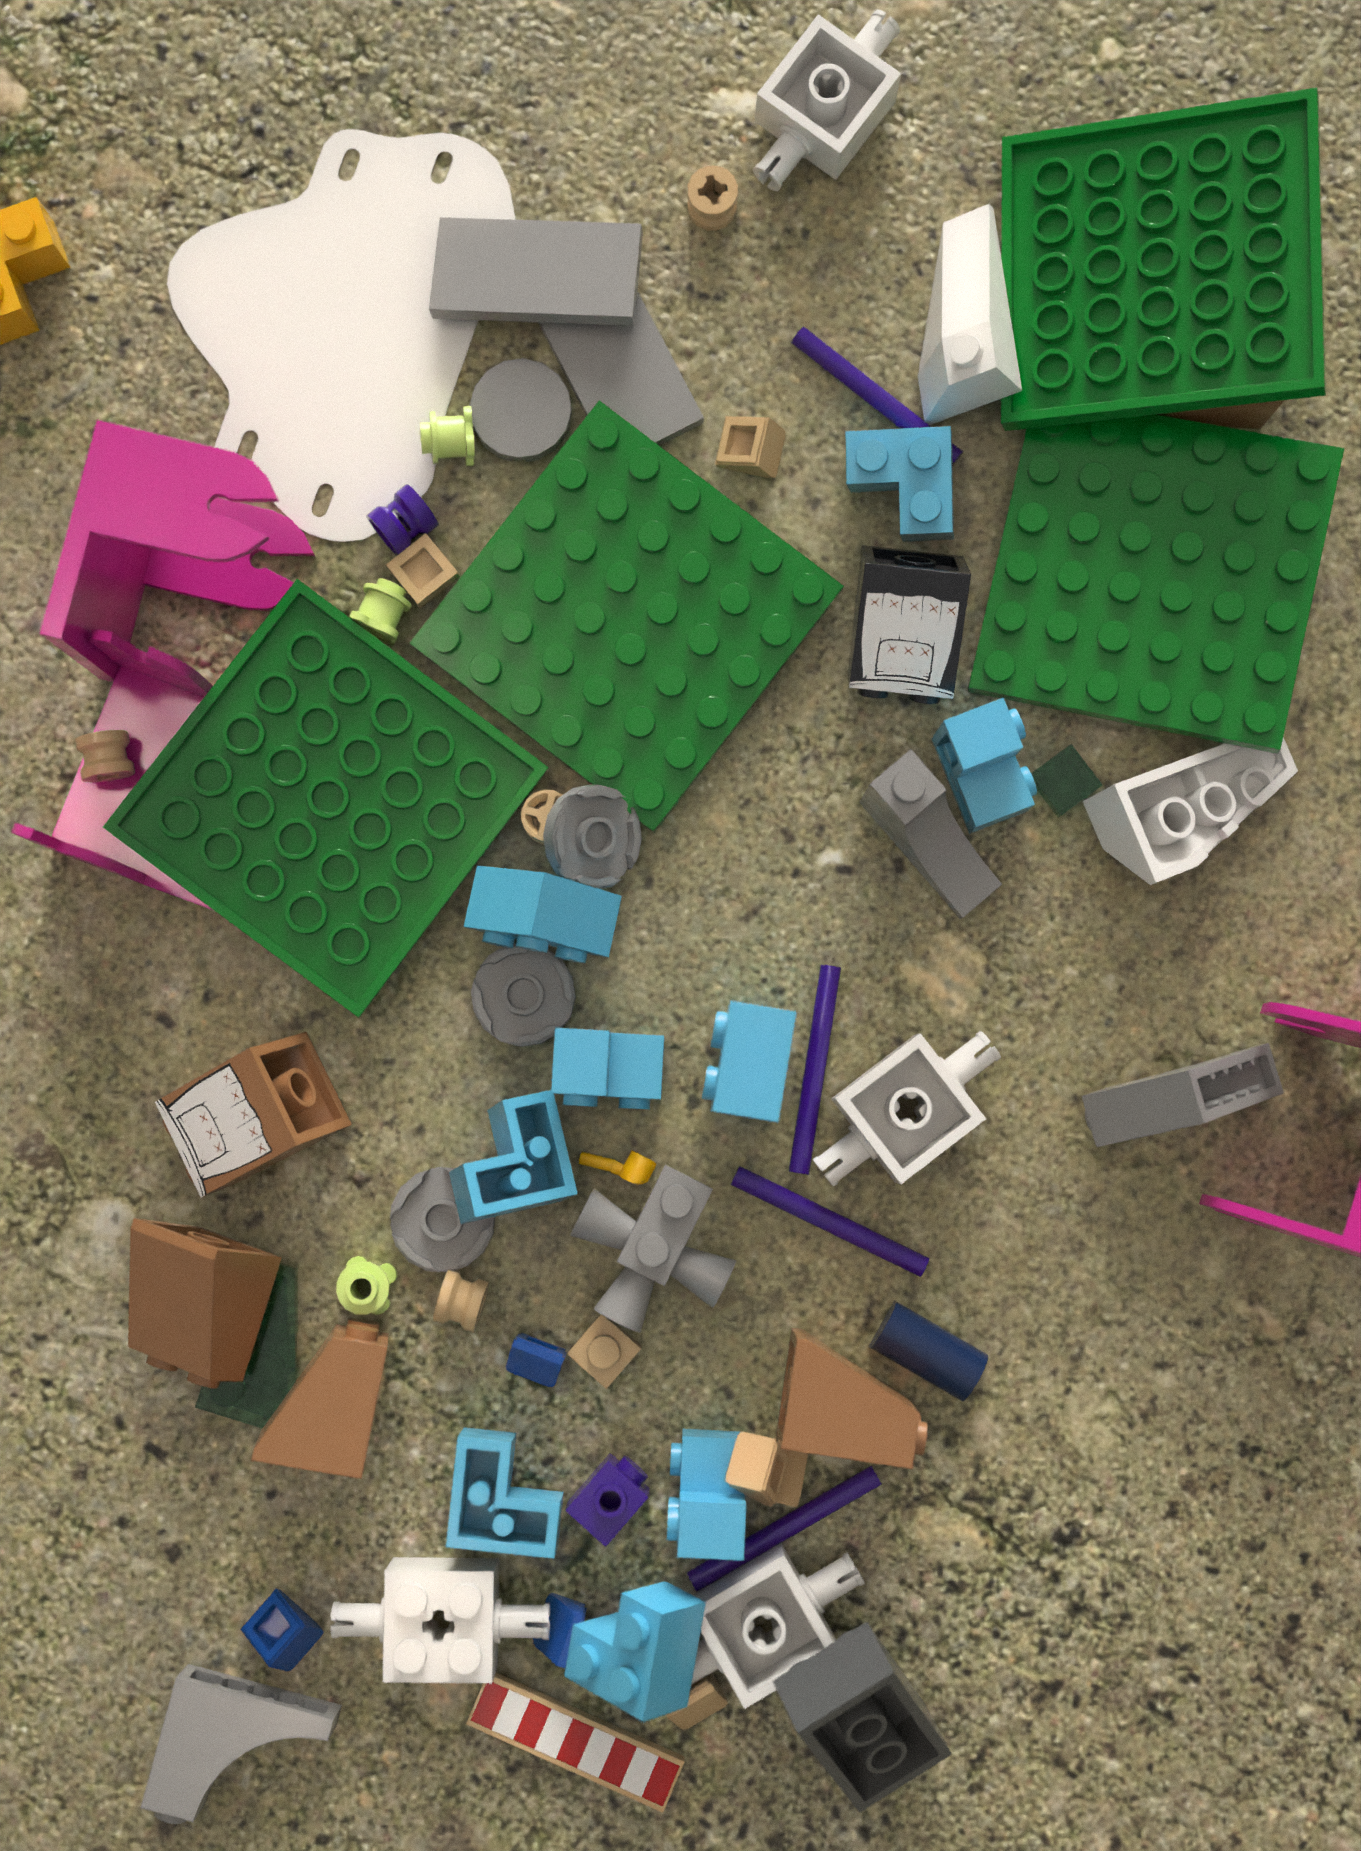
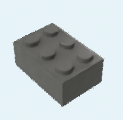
[773,1622,952,1813]

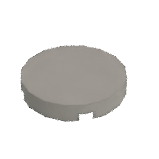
[469,358,572,462]
[543,785,642,889]
[471,944,576,1047]
[390,1167,495,1272]

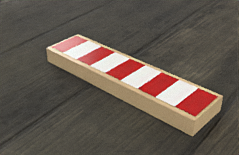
[466,1672,685,1813]

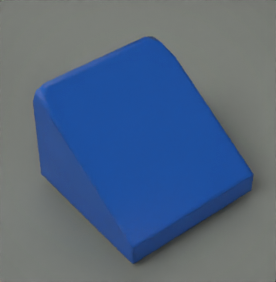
[506,1332,567,1387]
[240,1588,324,1672]
[533,1593,587,1669]

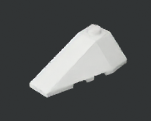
[918,204,1022,425]
[1083,737,1298,885]

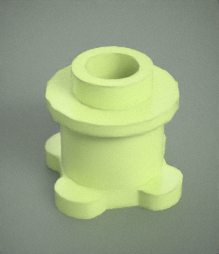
[420,406,475,466]
[349,578,412,646]
[336,1256,397,1315]

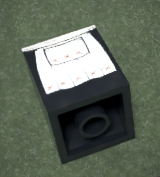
[848,545,971,704]

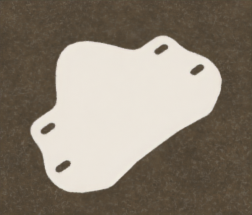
[167,129,515,542]

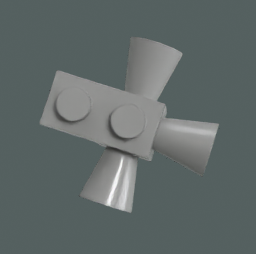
[570,1165,736,1333]

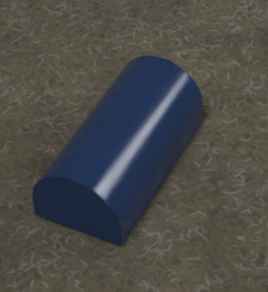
[869,1300,988,1402]

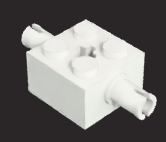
[753,10,901,191]
[813,1031,1001,1187]
[691,1543,865,1709]
[331,1557,550,1683]

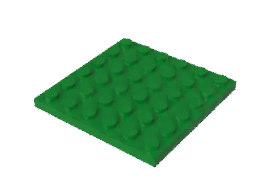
[1001,87,1326,431]
[410,400,844,833]
[968,415,1344,754]
[103,579,549,1018]

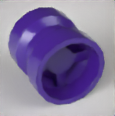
[366,484,439,556]

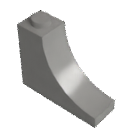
[859,749,1002,919]
[1081,1043,1284,1147]
[141,1664,342,1824]

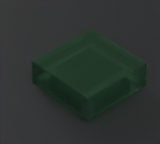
[1031,744,1102,818]

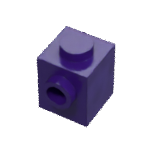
[565,1453,650,1547]

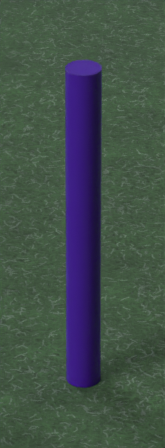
[792,327,963,465]
[789,965,841,1175]
[730,1166,929,1277]
[687,1466,882,1592]

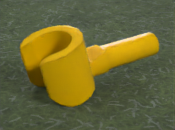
[579,1150,656,1185]

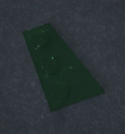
[195,1263,299,1429]

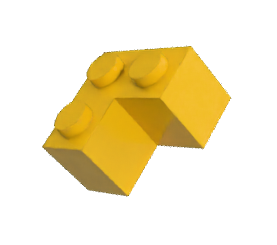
[0,197,71,345]

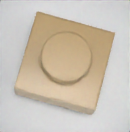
[386,533,460,609]
[567,1314,642,1389]

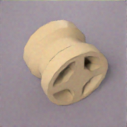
[688,166,738,231]
[75,730,135,783]
[521,790,563,846]
[433,1270,489,1333]

